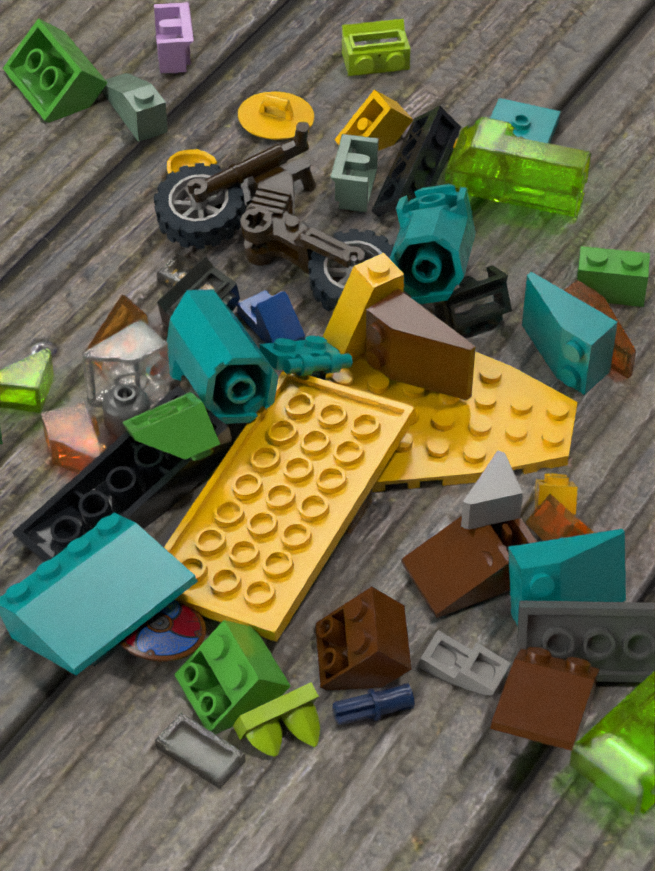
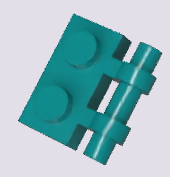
[259,336,353,376]

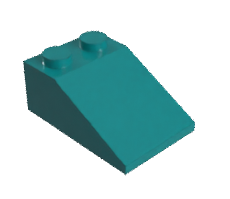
[522,272,617,395]
[508,529,626,627]

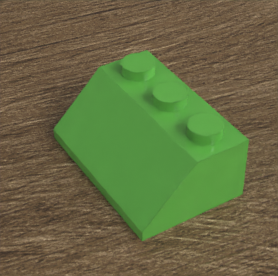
[3,19,108,123]

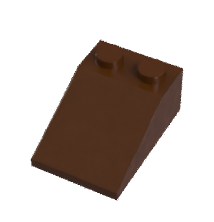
[365,289,476,400]
[490,647,600,751]

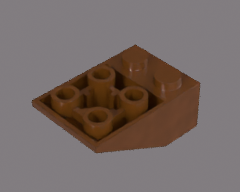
[401,516,537,618]

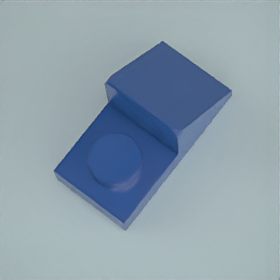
[237,290,305,343]

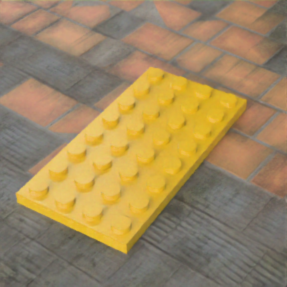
[164,370,416,642]

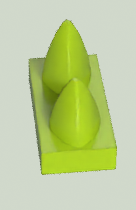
[233,682,320,757]

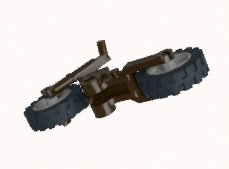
[154,121,394,312]

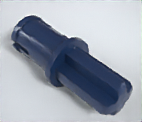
[332,683,415,725]

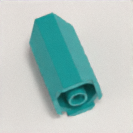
[389,184,476,304]
[163,290,279,424]

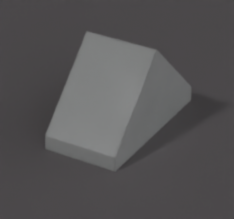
[461,450,523,529]

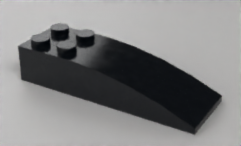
[12,386,233,562]

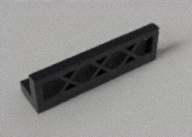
[371,106,462,217]

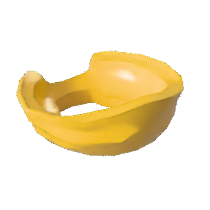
[167,149,217,174]

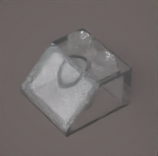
[82,319,171,408]

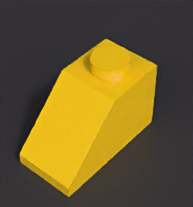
[334,90,413,151]

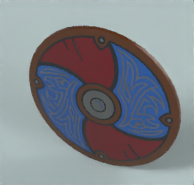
[118,600,206,662]

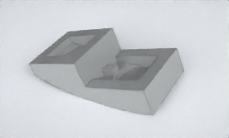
[417,630,511,696]

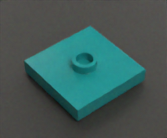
[481,98,561,160]

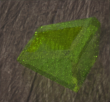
[0,348,54,413]

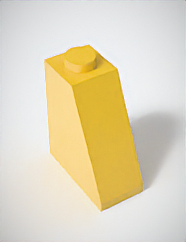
[323,253,404,358]

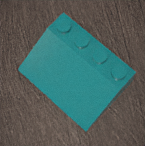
[0,513,198,675]

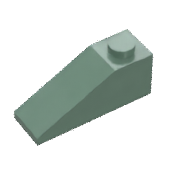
[102,73,168,142]

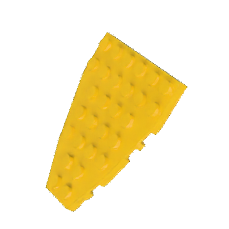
[325,351,578,492]

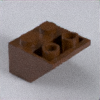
[315,586,412,690]

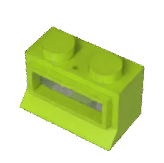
[342,19,411,76]

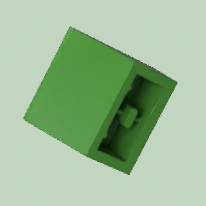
[174,620,291,735]

